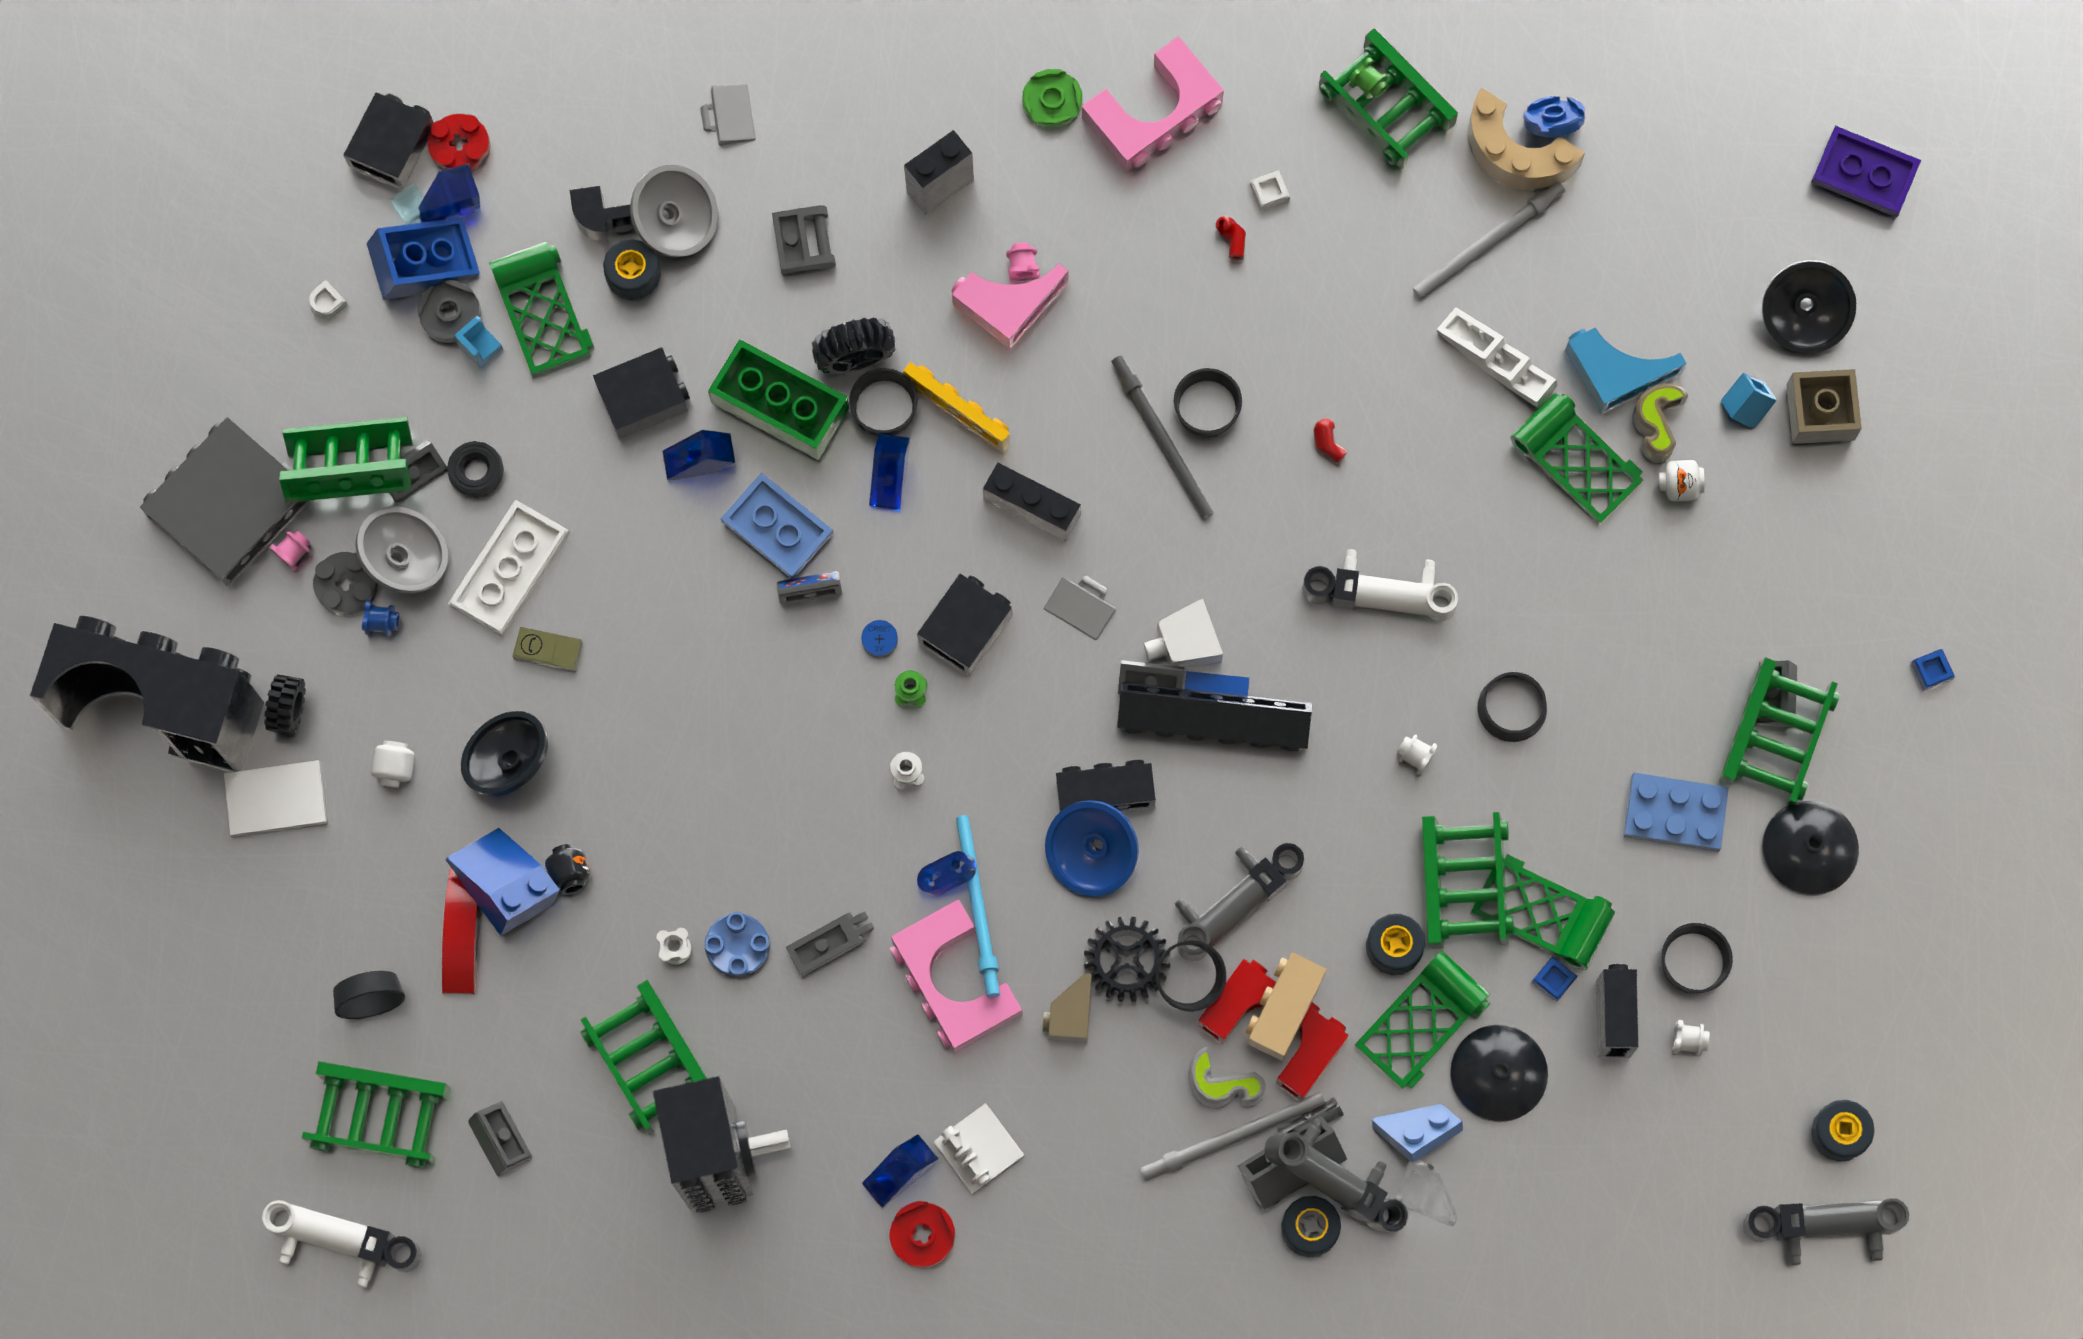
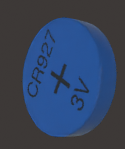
[861,620,898,657]

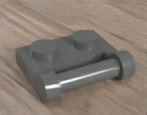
[772,205,836,274]

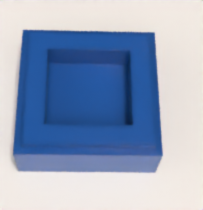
[1911,649,1955,691]
[1532,956,1578,1003]

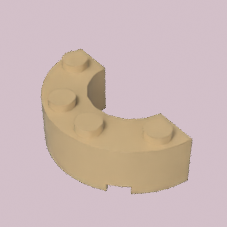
[1468,88,1585,191]

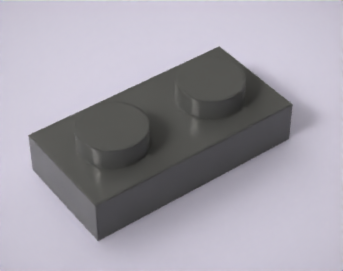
[1118,660,1184,694]

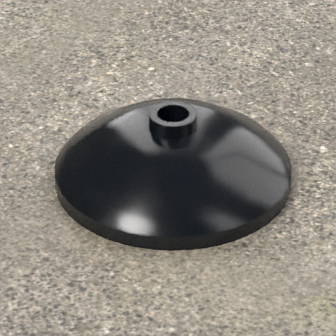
[1762,260,1857,354]
[461,711,548,797]
[1762,801,1859,896]
[1450,1025,1548,1122]

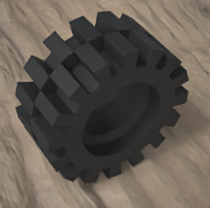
[264,674,306,735]

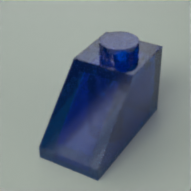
[662,430,735,480]
[869,433,911,510]

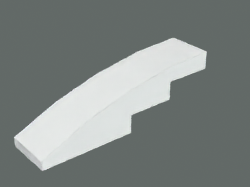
[1437,308,1558,408]

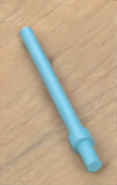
[956,815,1000,998]

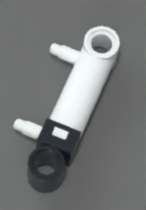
[1302,549,1458,621]
[262,1200,422,1288]

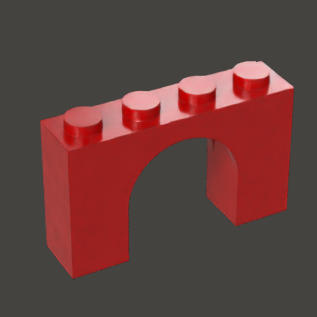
[1197,959,1349,1101]

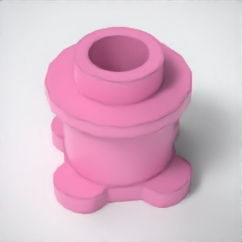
[1006,242,1040,281]
[269,530,311,571]

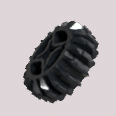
[812,317,896,375]
[1084,917,1170,1004]

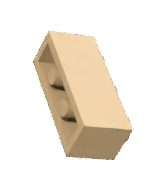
[1245,952,1327,1061]

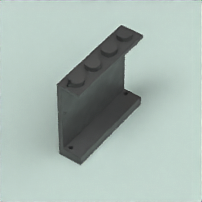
[140,417,310,587]

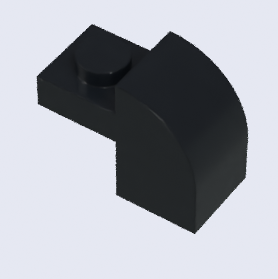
[569,186,634,243]

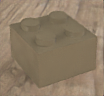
[1786,369,1862,444]

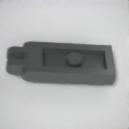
[786,912,875,977]

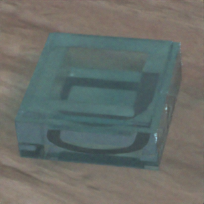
[389,183,433,225]

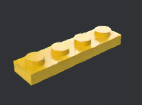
[903,362,1010,452]

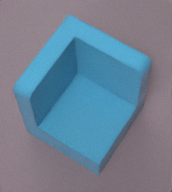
[454,316,503,368]
[1721,373,1777,428]

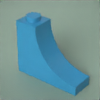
[1565,327,1687,414]

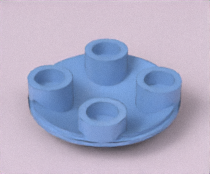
[705,912,769,977]

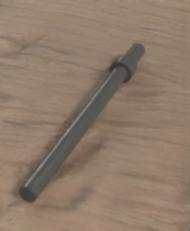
[1111,355,1214,519]

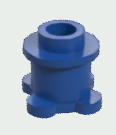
[362,600,400,636]

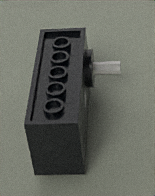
[653,1076,791,1213]

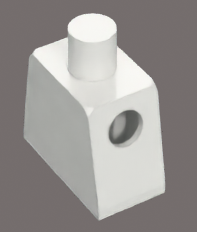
[1144,599,1223,668]

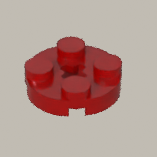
[428,114,490,175]
[889,1201,955,1268]

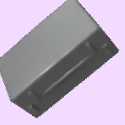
[700,84,756,145]
[1044,576,1116,640]

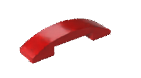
[442,867,479,995]

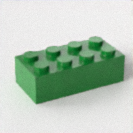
[708,339,850,460]

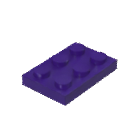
[1811,125,1921,217]

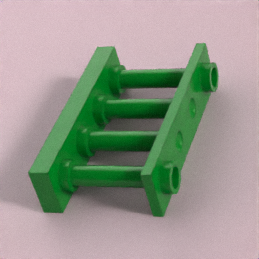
[1319,28,1458,170]
[279,417,413,503]
[1719,657,1840,805]
[1422,812,1514,949]
[580,979,707,1134]
[302,1061,451,1168]

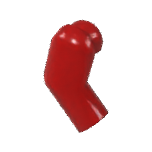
[1215,216,1246,260]
[1313,418,1347,464]

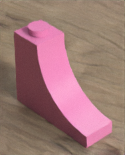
[951,264,1069,349]

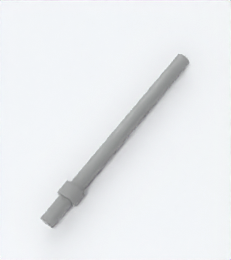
[1413,182,1565,299]
[1140,1092,1326,1181]

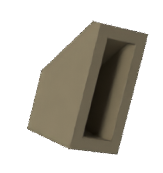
[1042,973,1092,1043]

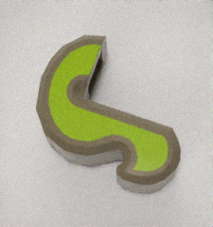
[1633,384,1688,463]

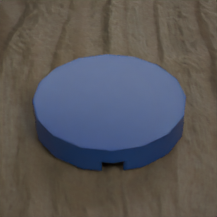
[1523,96,1585,137]

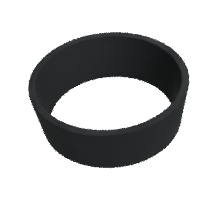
[849,368,918,437]
[1174,368,1242,437]
[1477,672,1547,742]
[1662,923,1733,994]
[1155,940,1227,1012]
[333,971,405,1019]

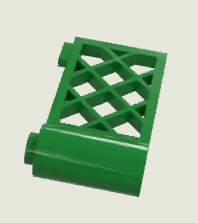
[489,241,594,376]
[1510,393,1644,524]
[1470,854,1615,970]
[1355,950,1491,1089]

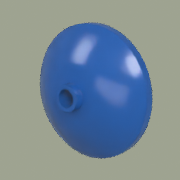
[1045,800,1139,896]

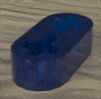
[917,851,977,896]

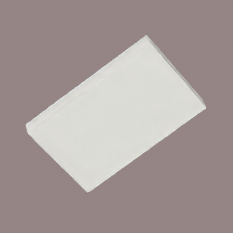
[224,760,327,837]

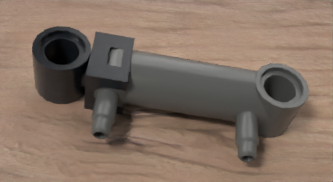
[1175,843,1304,961]
[1265,1119,1408,1232]
[1743,1198,1909,1266]

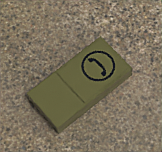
[512,627,583,672]

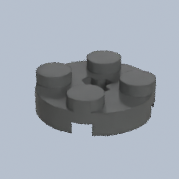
[418,280,481,343]
[313,552,378,616]

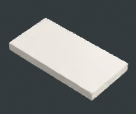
[448,500,569,637]

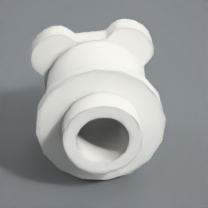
[1397,734,1438,776]
[890,752,924,790]
[656,928,692,965]
[1672,1020,1709,1056]

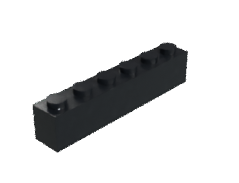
[1117,682,1312,751]

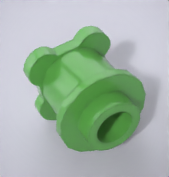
[1349,58,1388,99]
[894,670,927,708]

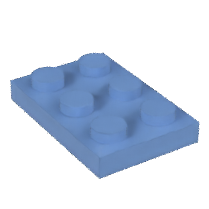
[721,472,834,580]
[1624,772,1729,852]

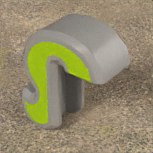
[1188,1047,1266,1108]

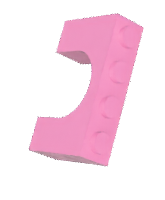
[1082,36,1224,172]
[889,899,1023,1053]

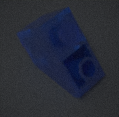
[418,163,480,223]
[862,1134,939,1208]

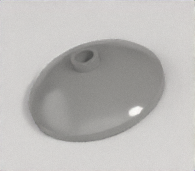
[630,165,718,257]
[355,507,448,594]

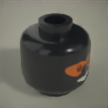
[545,844,591,894]

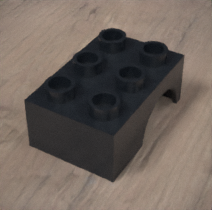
[30,616,264,772]

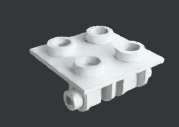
[934,1103,1024,1194]

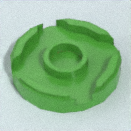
[1022,69,1082,129]

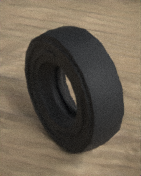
[447,441,504,498]

